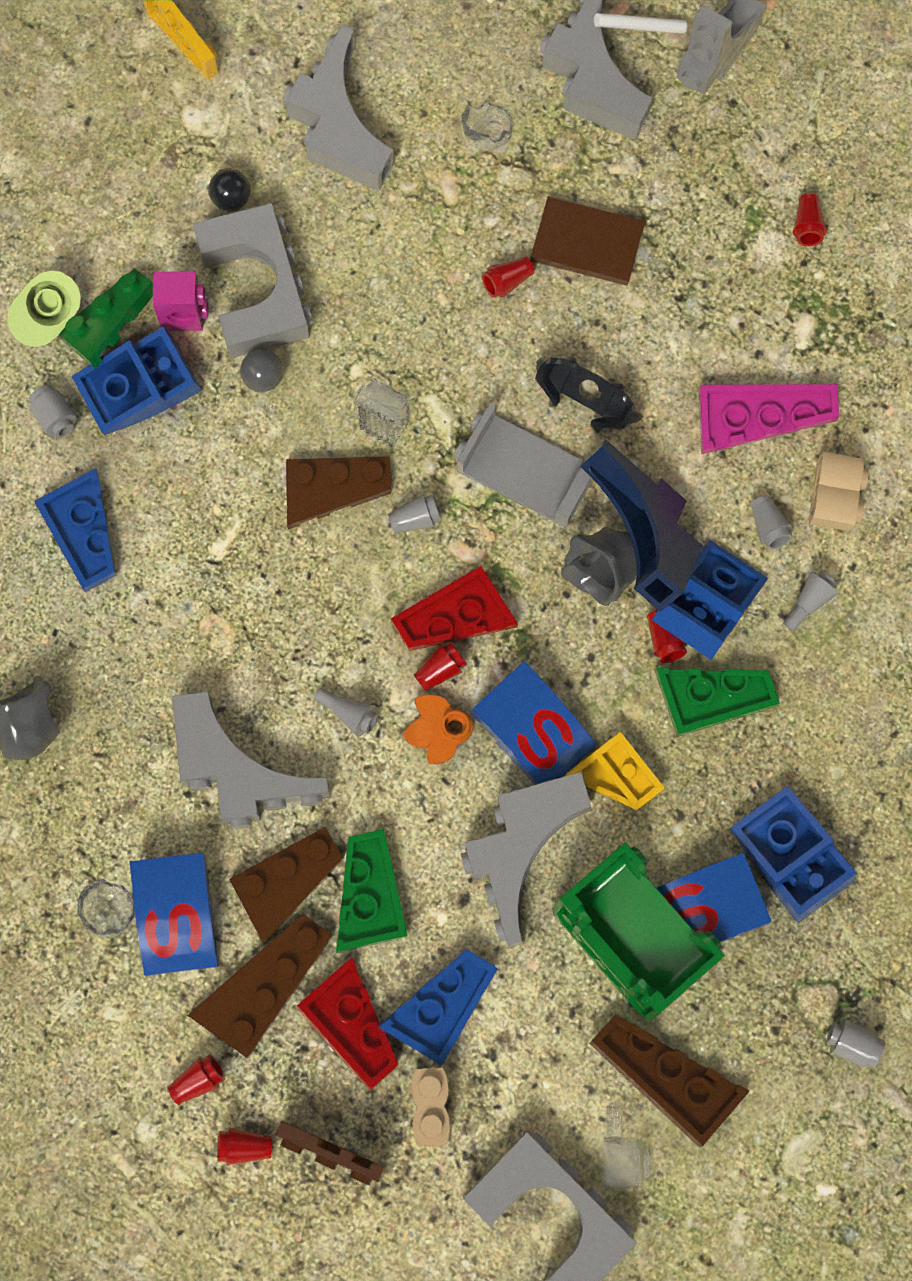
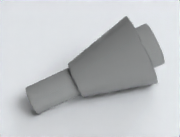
[783,571,838,632]
[314,688,378,737]

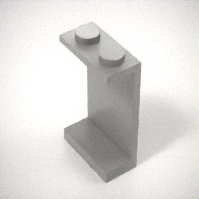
[454,403,593,528]

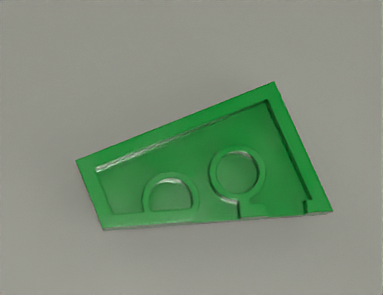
[59,268,153,369]
[654,668,780,737]
[336,829,408,953]

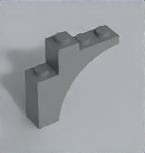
[540,0,653,141]
[676,0,766,95]
[283,25,394,192]
[172,692,330,829]
[461,772,592,947]

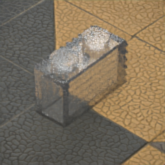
[353,378,410,447]

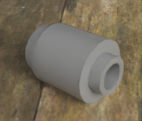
[29,386,77,438]
[826,1019,885,1068]

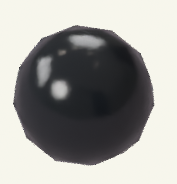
[208,168,250,212]

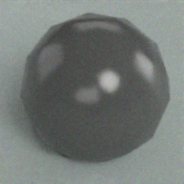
[240,349,283,392]

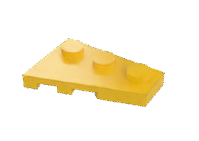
[143,0,218,80]

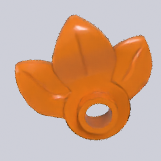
[402,695,473,764]

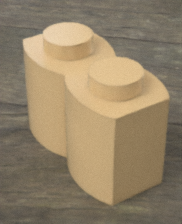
[809,451,869,531]
[411,1068,450,1147]

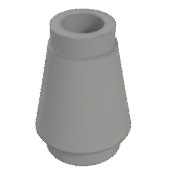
[388,494,442,533]
[750,495,793,550]

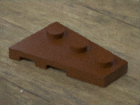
[286,456,391,530]
[229,827,343,945]
[275,1121,386,1186]

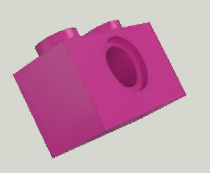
[153,271,209,331]

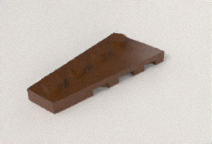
[187,914,333,1058]
[589,1014,750,1148]

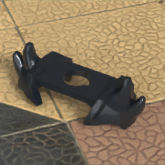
[535,356,643,433]

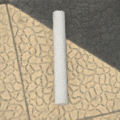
[594,13,687,34]

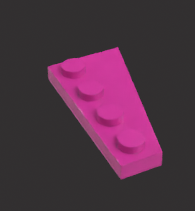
[698,384,839,455]

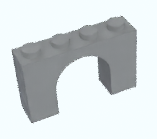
[193,203,313,359]
[463,1132,636,1281]

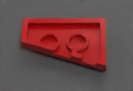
[391,566,518,651]
[296,957,399,1091]

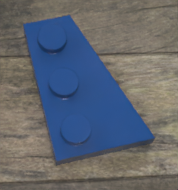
[34,468,116,593]
[377,949,498,1066]

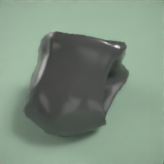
[561,527,637,606]
[0,676,60,760]

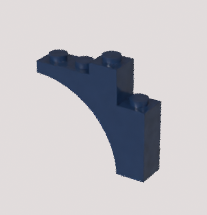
[580,439,703,612]

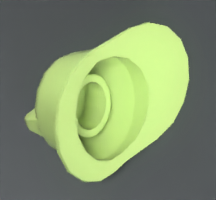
[7,270,81,347]

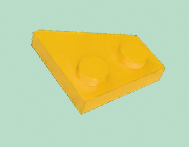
[566,732,665,811]

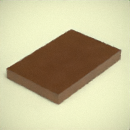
[530,197,645,286]

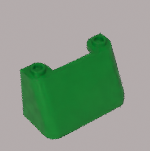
[552,842,725,1021]

